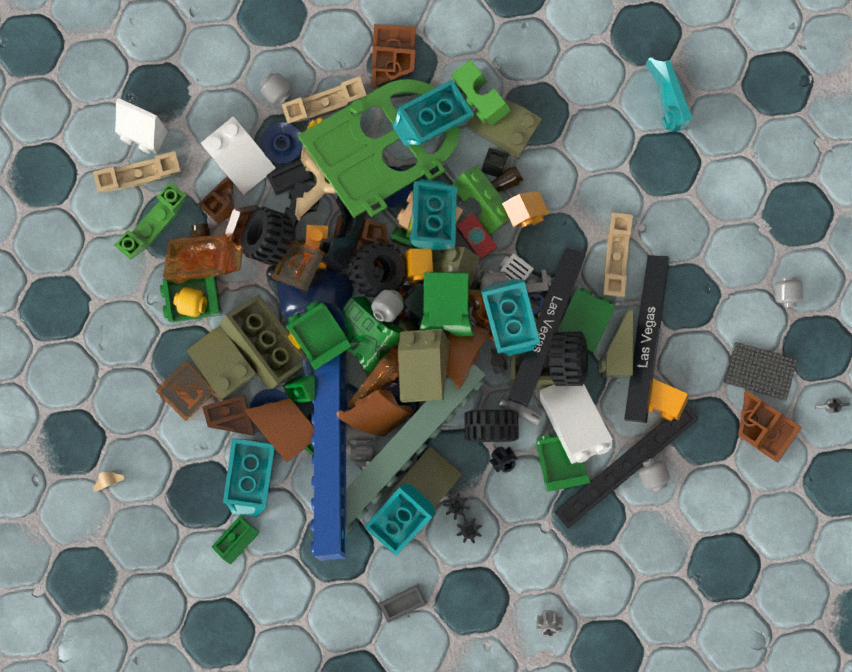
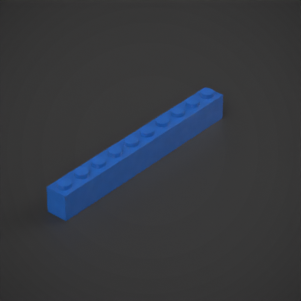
[311,350,346,561]

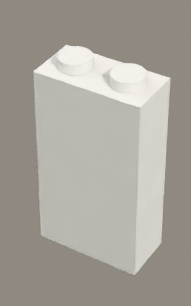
[540,384,612,464]

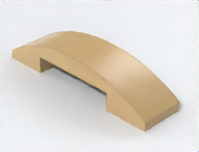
[281,76,367,124]
[93,151,181,193]
[603,212,633,298]

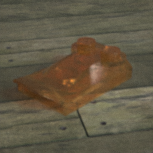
[163,234,243,284]
[347,346,399,408]

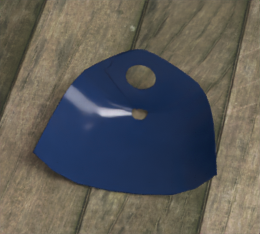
[277,269,354,322]

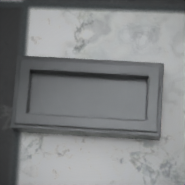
[378,584,427,623]

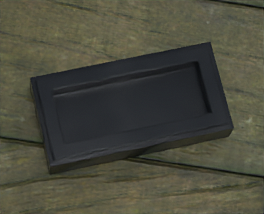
[267,160,314,195]

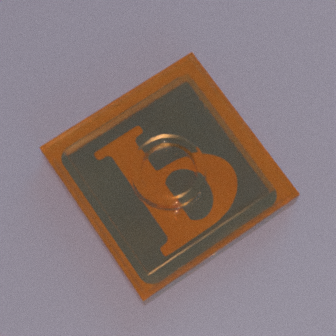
[272,240,325,292]
[156,361,215,421]

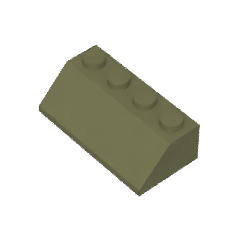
[220,294,310,389]

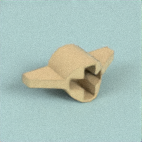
[93,471,126,492]

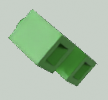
[451,59,511,127]
[451,165,510,236]

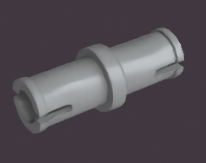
[498,393,542,426]

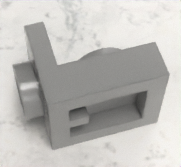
[525,270,551,295]

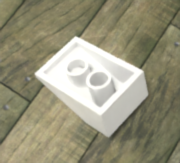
[115,98,168,154]
[201,116,276,196]

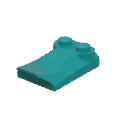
[645,58,693,132]
[392,80,474,146]
[410,179,457,250]
[481,279,540,356]
[223,438,275,517]
[364,484,436,556]

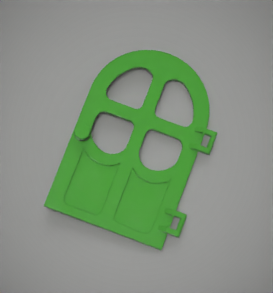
[298,79,460,218]

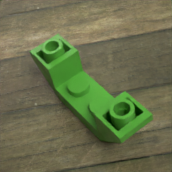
[114,182,187,260]

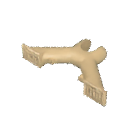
[295,145,336,221]

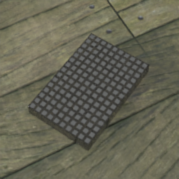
[724,342,797,401]

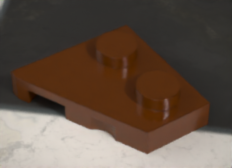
[198,177,234,224]
[220,205,260,251]
[202,395,255,436]

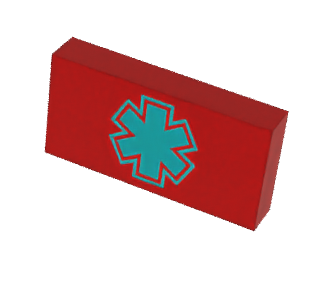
[456,213,497,260]

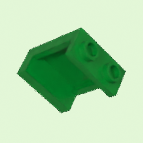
[160,271,222,323]
[557,288,616,355]
[286,300,351,370]
[536,434,590,492]

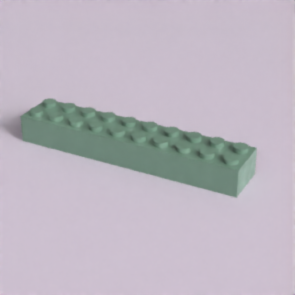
[346,364,486,535]

